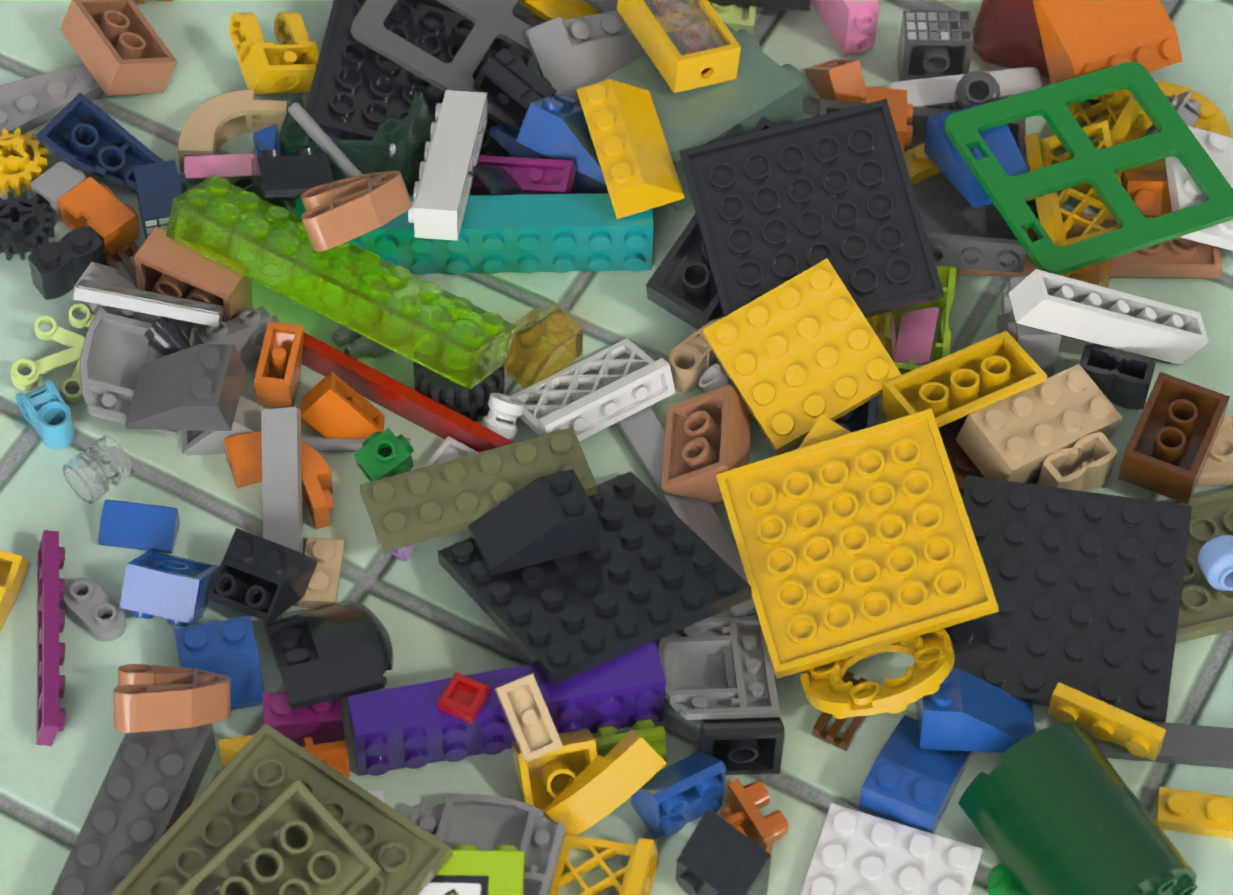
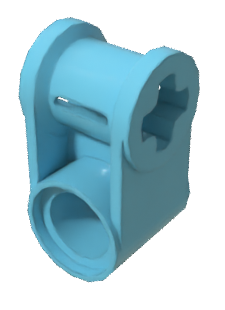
[16,379,76,450]

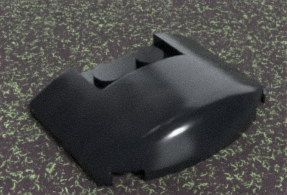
[263,601,394,710]

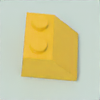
[511,729,598,825]

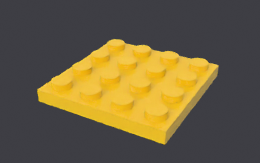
[702,258,902,454]

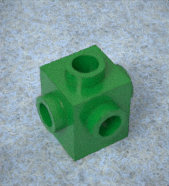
[354,428,414,482]

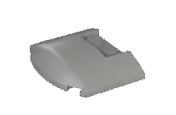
[524,11,646,107]
[79,306,200,436]
[658,616,780,720]
[409,794,566,895]

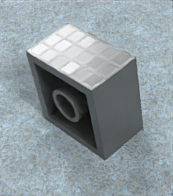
[897,10,974,81]

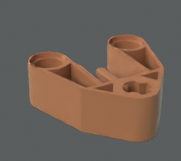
[300,170,412,252]
[113,664,231,733]

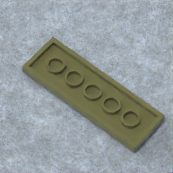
[360,427,597,553]

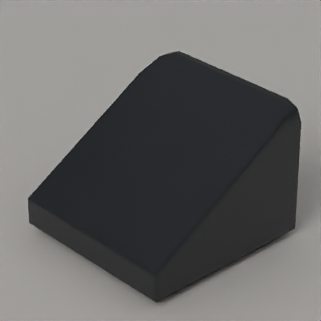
[473,165,522,195]

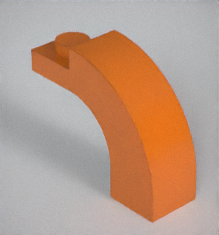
[224,431,334,529]

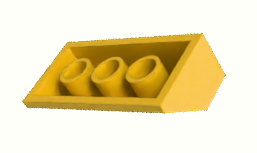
[576,79,685,219]
[881,331,1047,428]

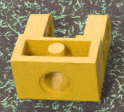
[229,12,320,94]

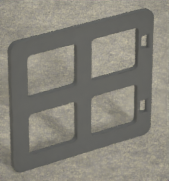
[351,0,618,129]

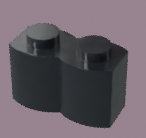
[28,226,107,300]
[1079,344,1156,410]

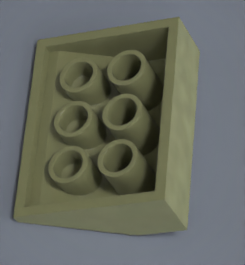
[172,779,382,895]

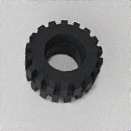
[413,325,505,421]

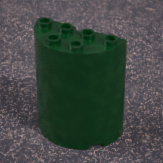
[958,723,1197,895]

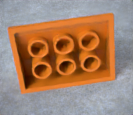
[1033,0,1183,84]

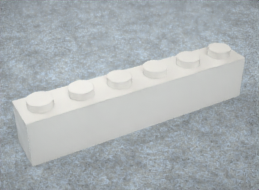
[408,90,487,241]
[1009,269,1209,365]

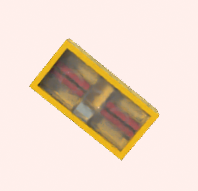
[617,0,741,94]

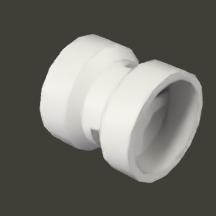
[481,393,525,440]

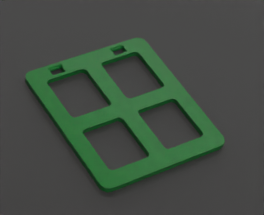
[944,61,1233,275]

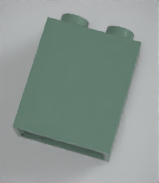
[600,22,808,212]

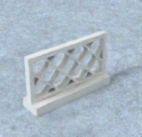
[511,338,675,441]

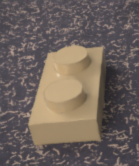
[298,537,345,609]
[495,673,563,763]

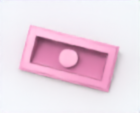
[184,153,254,180]
[893,307,939,365]

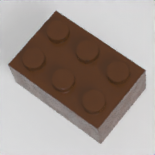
[1118,372,1230,504]

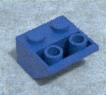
[631,751,726,840]

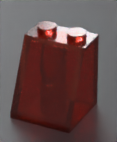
[973,0,1050,78]

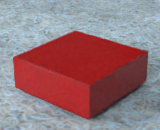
[437,672,491,724]

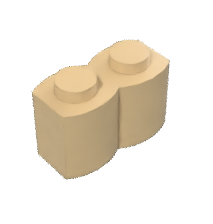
[1037,432,1118,491]

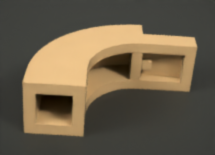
[178,90,289,173]

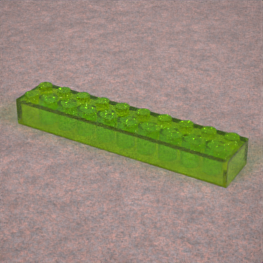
[166,175,516,389]

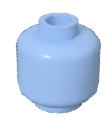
[1197,535,1233,591]

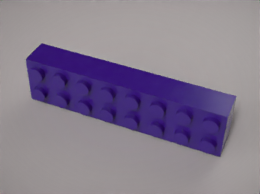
[347,642,666,776]

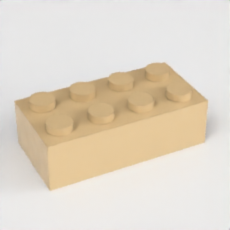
[955,364,1123,483]

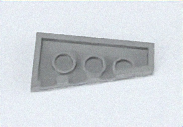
[0,63,105,136]

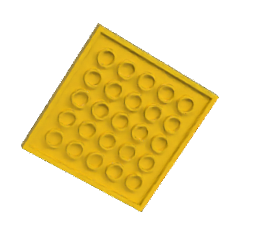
[716,408,999,679]

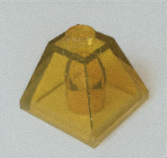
[493,307,583,389]

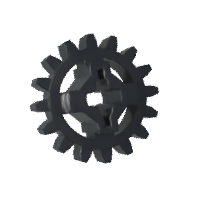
[0,191,56,261]

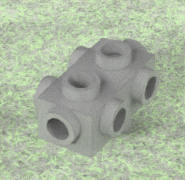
[197,306,280,363]

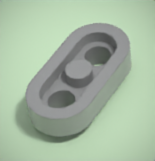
[63,578,126,641]

